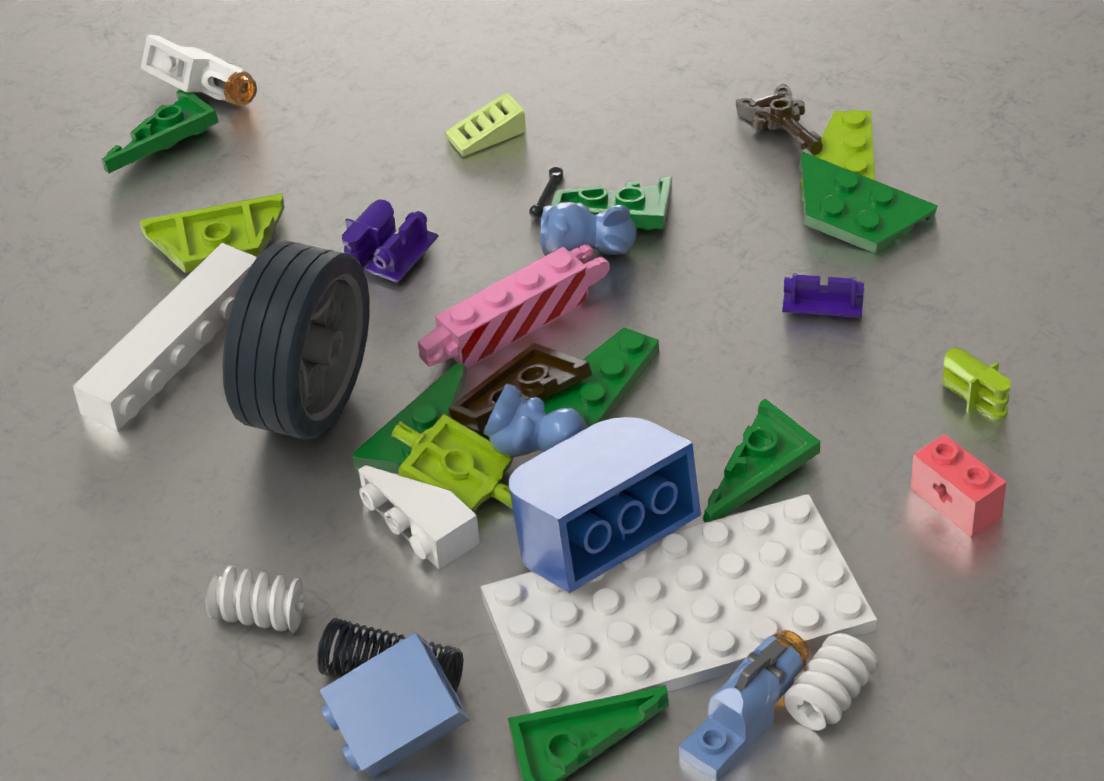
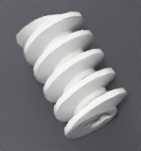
[206,565,305,634]
[784,633,879,731]

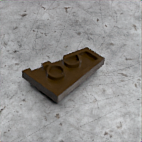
[448,343,592,431]

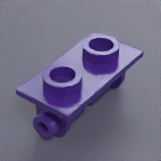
[365,211,439,283]
[782,273,864,318]

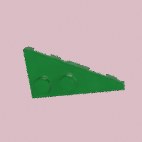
[102,89,219,174]
[352,364,467,474]
[703,398,820,523]
[508,685,669,781]

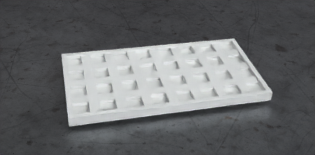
[481,494,877,713]

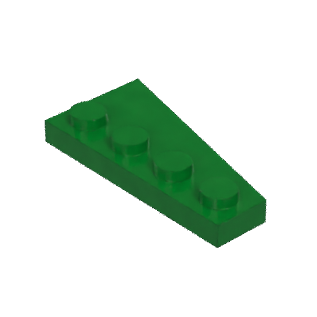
[542,327,659,427]

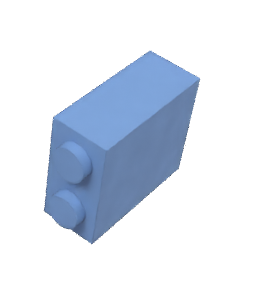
[319,632,470,777]

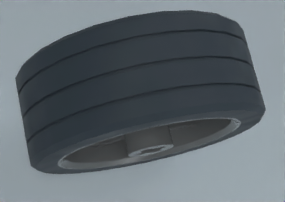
[222,240,370,440]

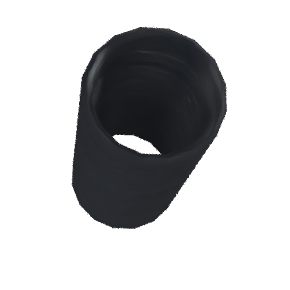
[317,618,464,693]

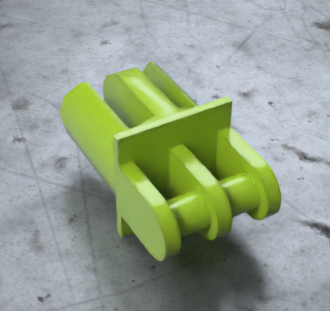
[942,347,1011,419]

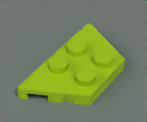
[140,193,285,273]

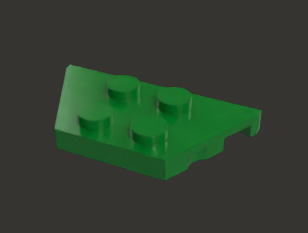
[799,152,938,253]

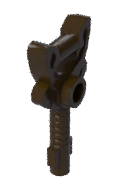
[736,83,823,155]

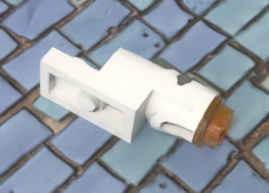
[140,36,257,106]

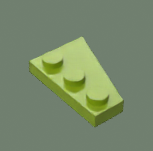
[799,110,875,193]

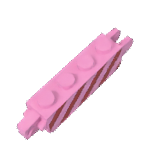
[418,244,610,368]

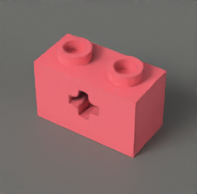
[911,434,1007,538]

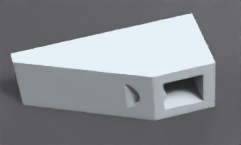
[359,465,480,570]

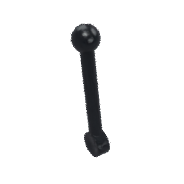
[529,167,563,219]

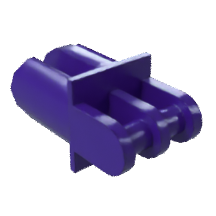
[342,199,397,268]

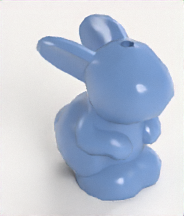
[540,202,637,256]
[483,384,588,457]

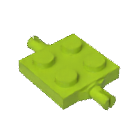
[391,414,514,512]

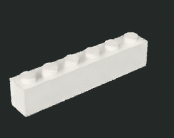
[73,243,257,431]

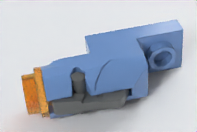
[679,630,810,781]

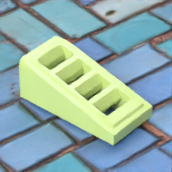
[445,93,526,157]

